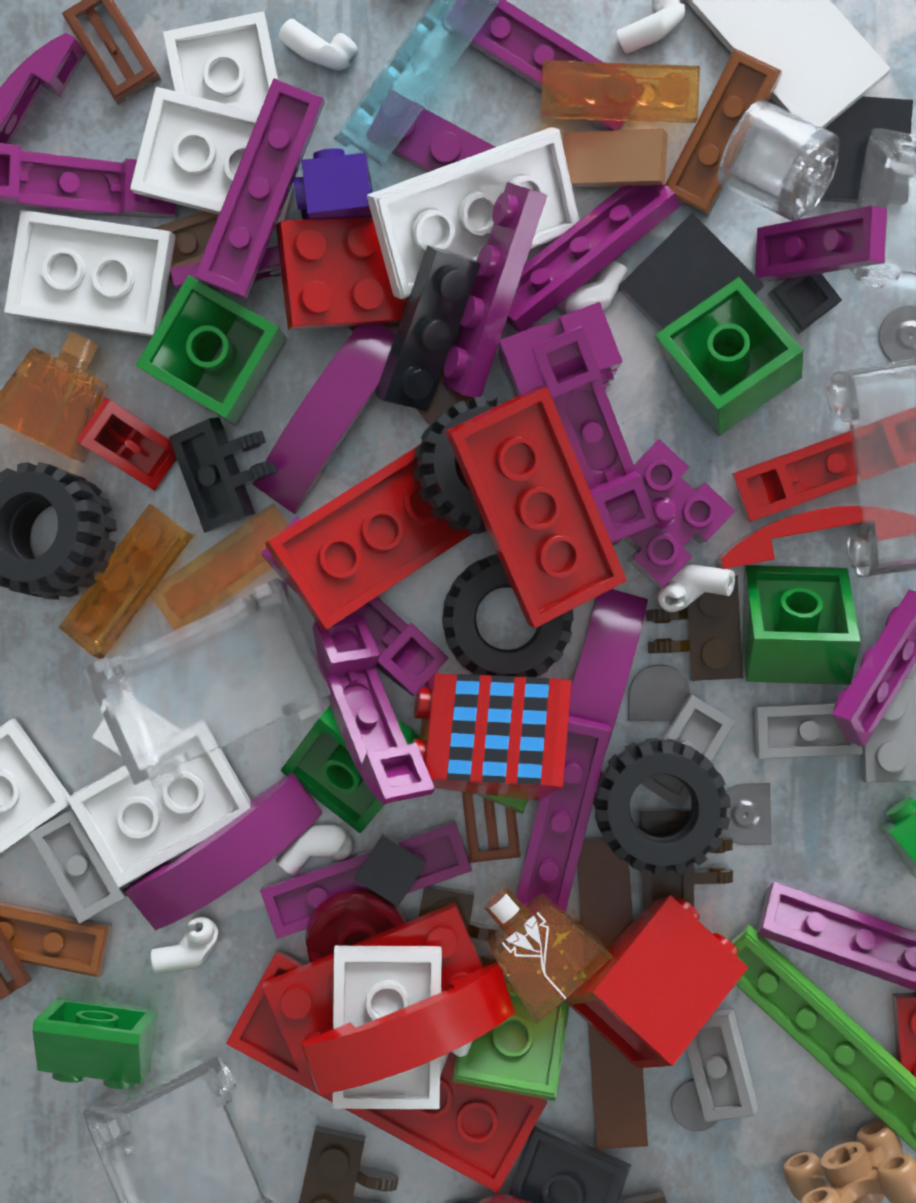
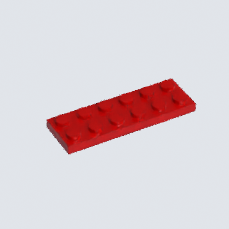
[226,949,547,1193]

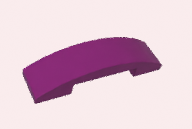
[0,33,86,144]
[0,143,176,217]
[253,324,396,514]
[531,325,658,543]
[261,516,449,696]
[569,589,648,754]
[312,613,435,804]
[125,771,323,930]

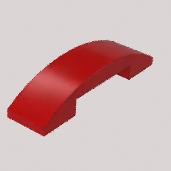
[732,407,916,522]
[715,506,916,569]
[301,962,515,1095]

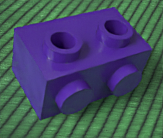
[294,148,373,220]

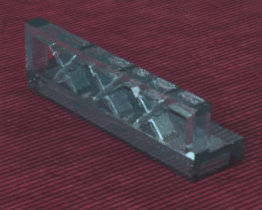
[334,0,500,166]

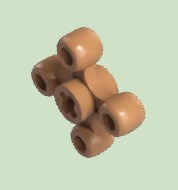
[783,1120,916,1203]

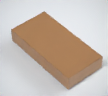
[563,128,668,188]

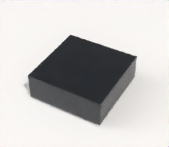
[768,273,843,334]
[354,833,427,907]

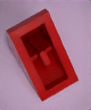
[76,397,177,491]

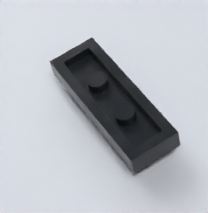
[375,245,481,411]

